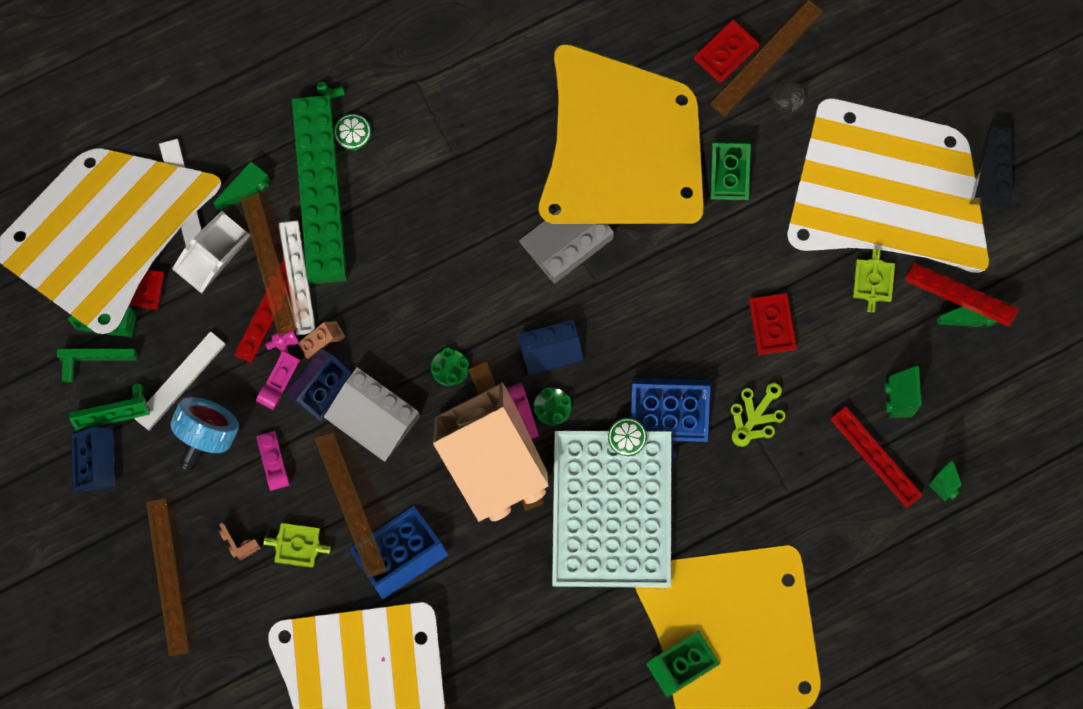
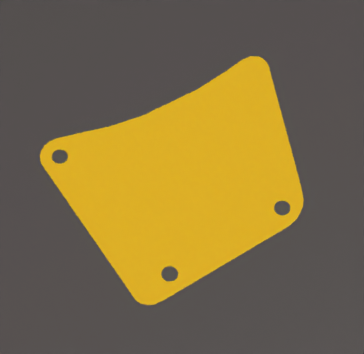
[539,45,703,224]
[635,545,820,709]

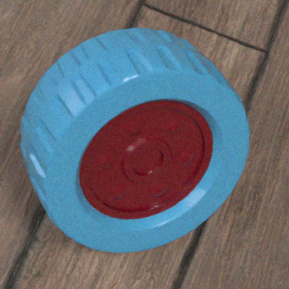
[171,397,239,471]

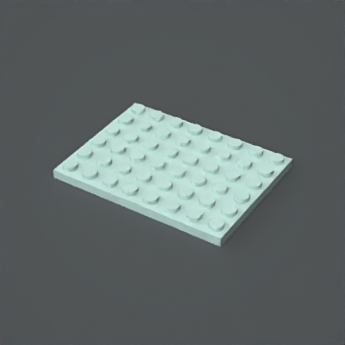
[552,431,671,588]

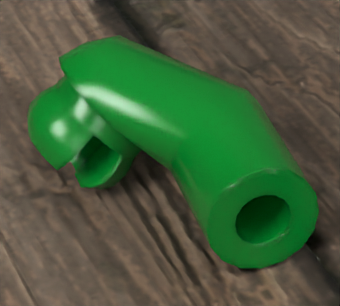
[317,82,345,100]

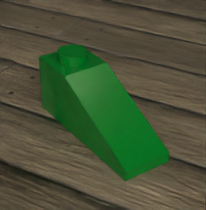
[213,162,270,211]
[937,295,997,327]
[929,461,962,502]

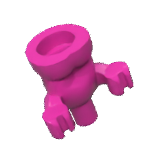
[265,326,299,354]

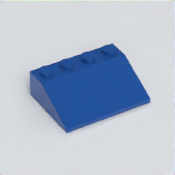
[631,378,710,442]
[349,506,448,599]

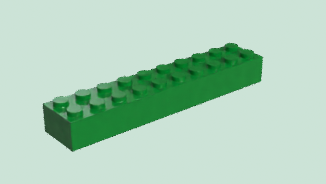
[292,95,347,285]

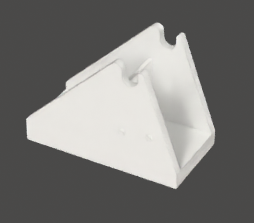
[172,211,251,294]

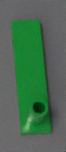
[57,349,137,382]
[69,384,150,431]

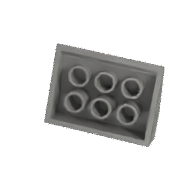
[519,209,614,284]
[324,367,420,462]

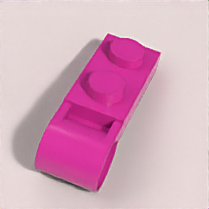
[256,351,301,410]
[506,382,539,439]
[256,431,290,491]

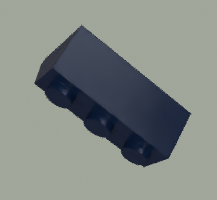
[518,320,584,376]
[285,349,352,421]
[71,427,116,492]

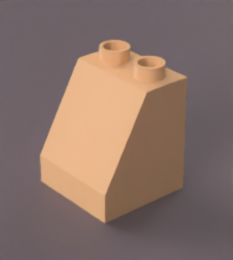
[433,382,548,521]

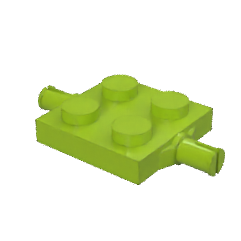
[853,248,895,313]
[264,523,331,568]

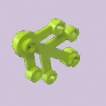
[730,383,785,447]

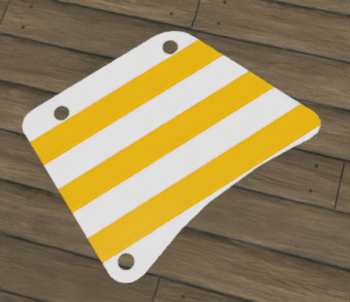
[787,99,989,273]
[0,149,221,334]
[268,602,445,709]

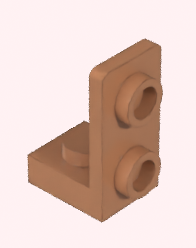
[298,321,345,359]
[219,522,261,560]

